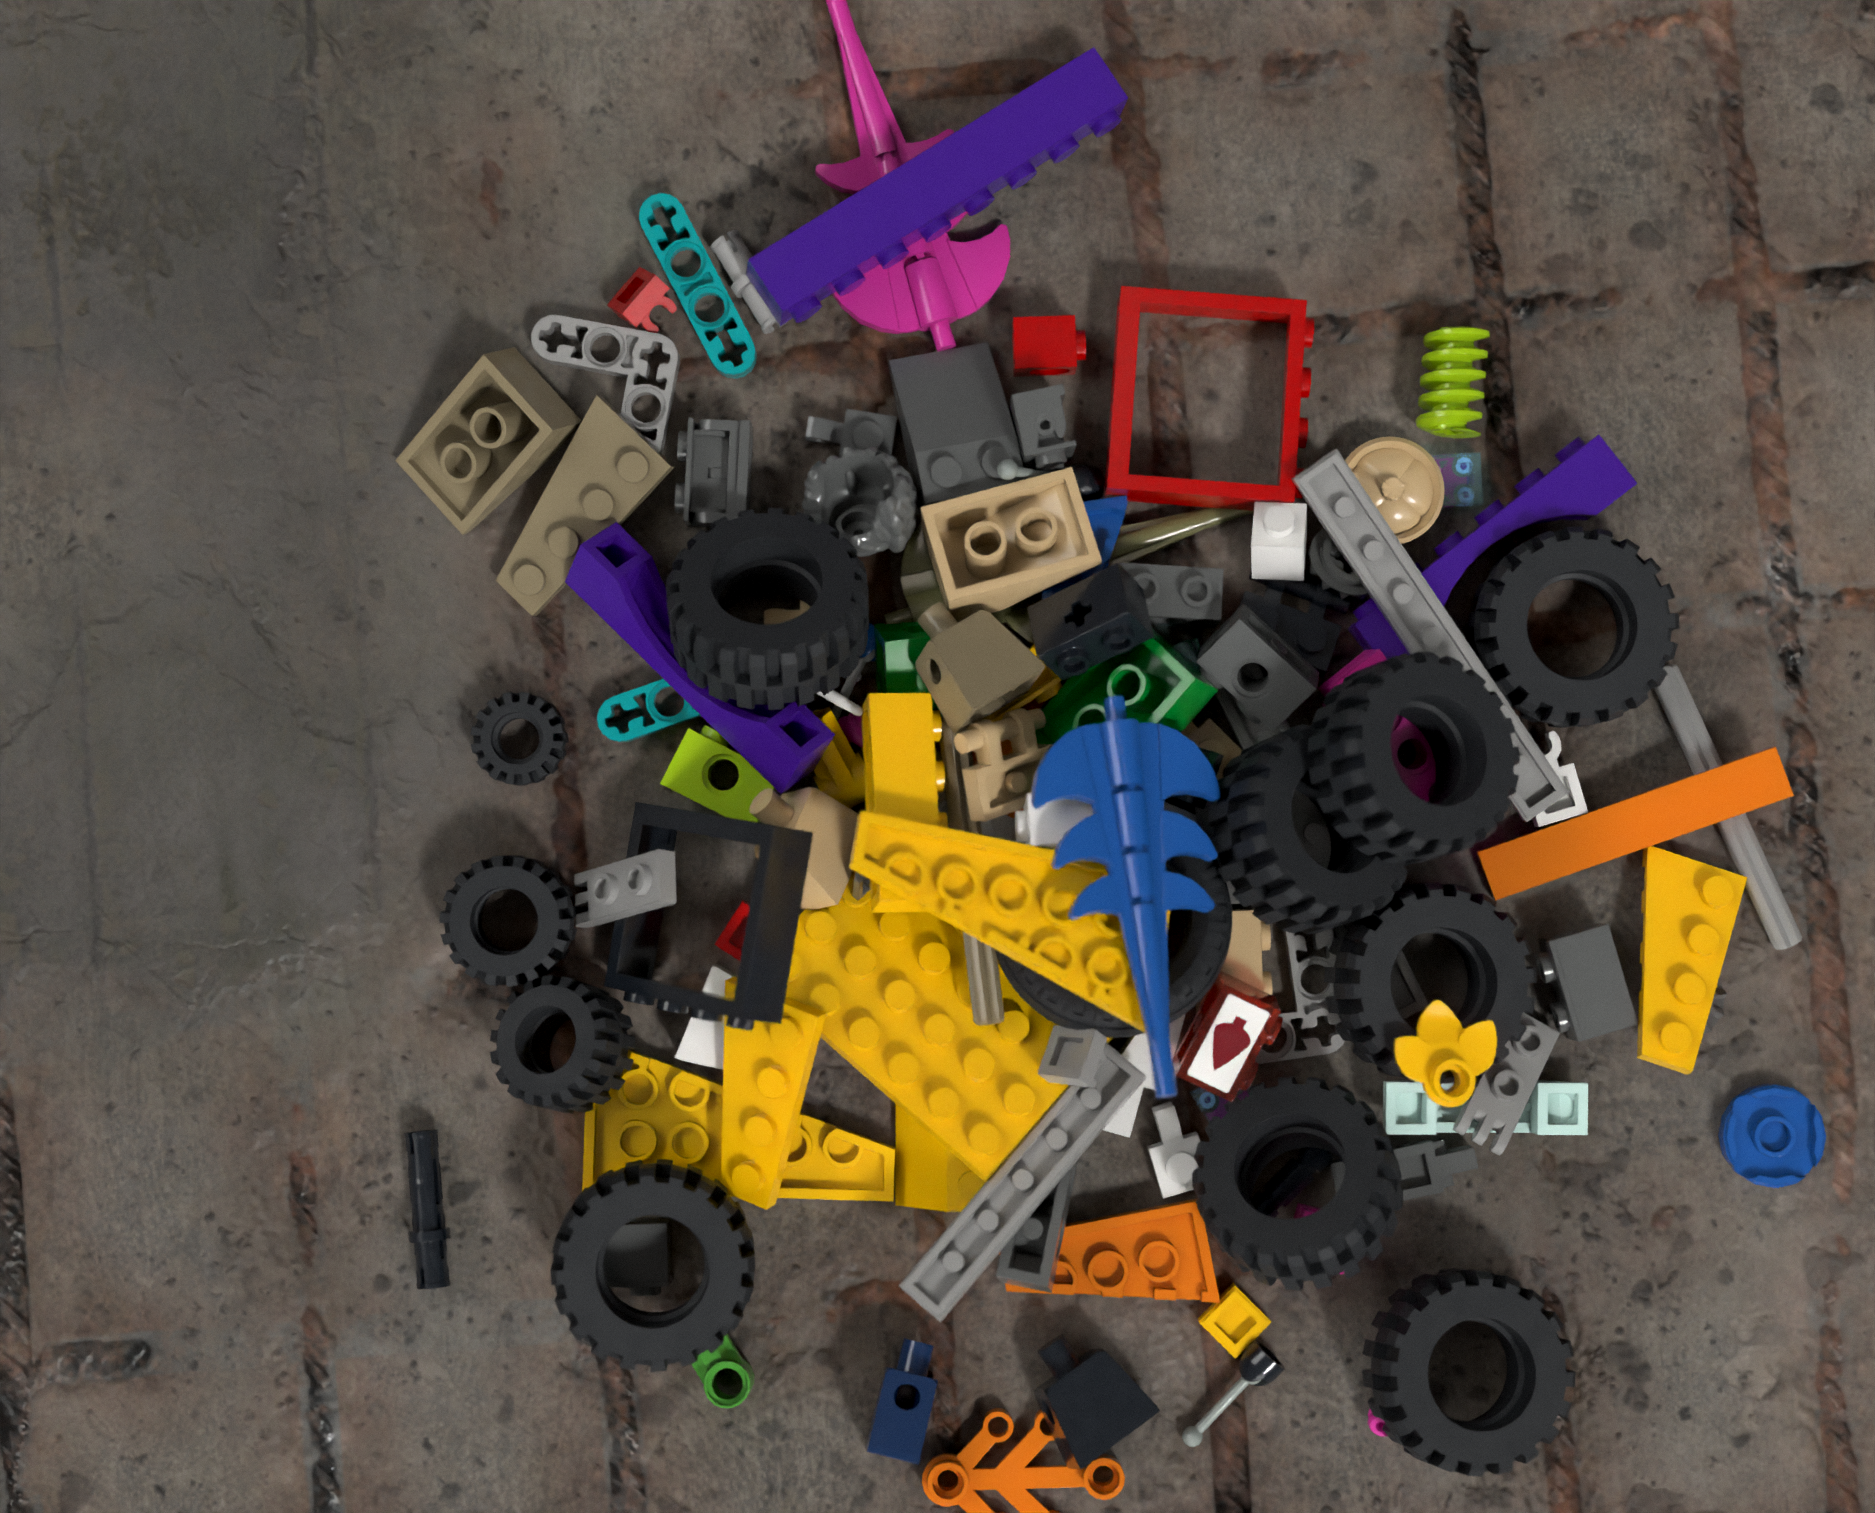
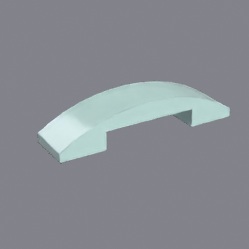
[1383,1080,1588,1135]

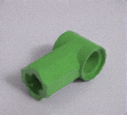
[692,1333,755,1408]

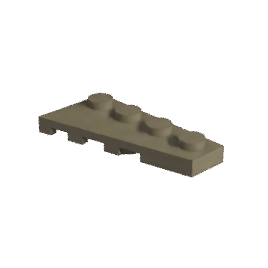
[495,395,675,616]

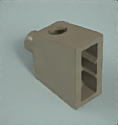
[915,602,1045,735]

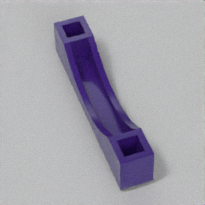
[1347,435,1637,659]
[565,522,835,794]

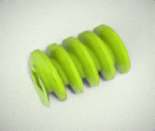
[1416,326,1490,438]

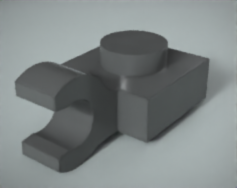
[805,408,897,457]

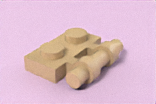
[954,708,1053,822]

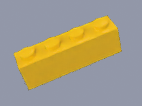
[861,693,948,913]

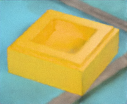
[1197,1283,1271,1359]

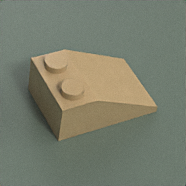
[920,467,1102,622]

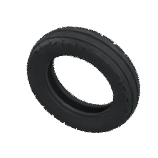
[995,842,1232,1038]

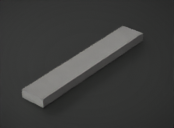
[899,1043,1146,1323]

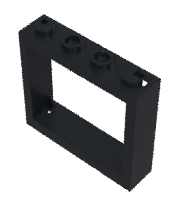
[604,802,814,1031]

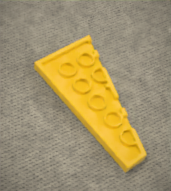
[849,811,1170,1033]
[582,1049,895,1202]

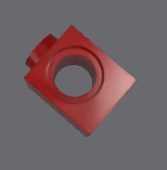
[1012,315,1086,377]

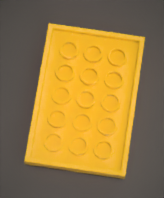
[786,870,1112,1181]

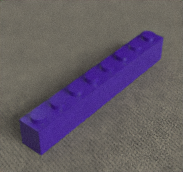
[746,47,1128,326]

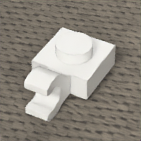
[1147,1101,1200,1199]

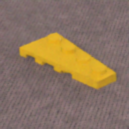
[1637,846,1747,1075]
[721,976,827,1210]

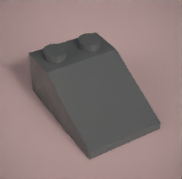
[887,342,1025,512]

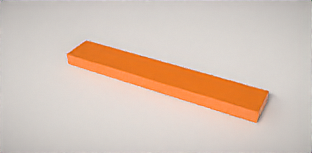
[1476,747,1794,901]

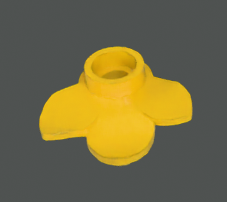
[1394,1000,1497,1107]

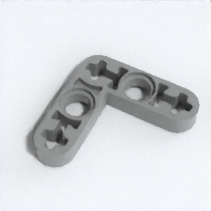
[531,315,680,455]
[1196,928,1344,1067]

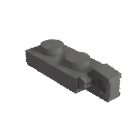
[1329,1139,1478,1201]

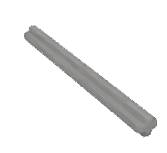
[1654,664,1802,950]

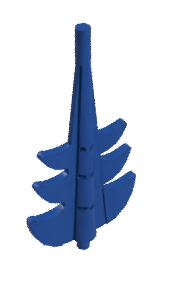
[1031,696,1221,1098]

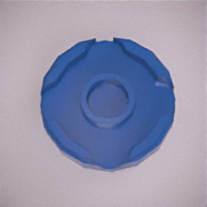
[1718,1083,1826,1188]

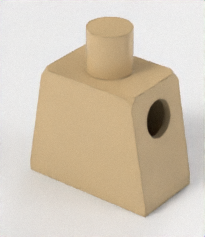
[749,787,859,911]

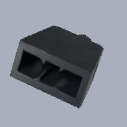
[1034,1334,1160,1469]

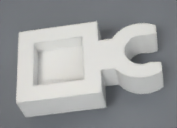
[1532,731,1588,827]

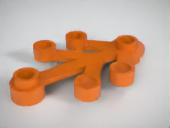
[922,1408,1125,1513]

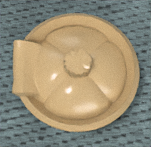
[1345,437,1444,544]

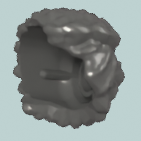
[802,446,920,557]

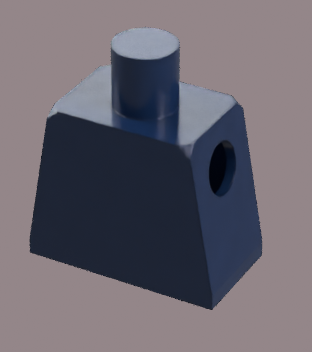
[865,1339,938,1465]

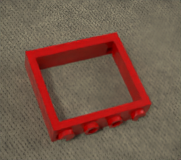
[1104,286,1314,511]

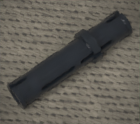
[404,1129,451,1289]

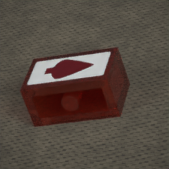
[1173,971,1283,1102]

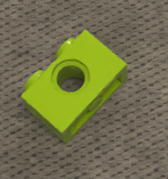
[660,725,777,823]

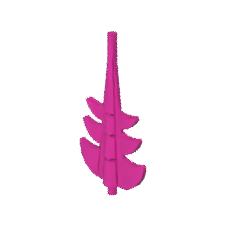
[815,0,1010,352]

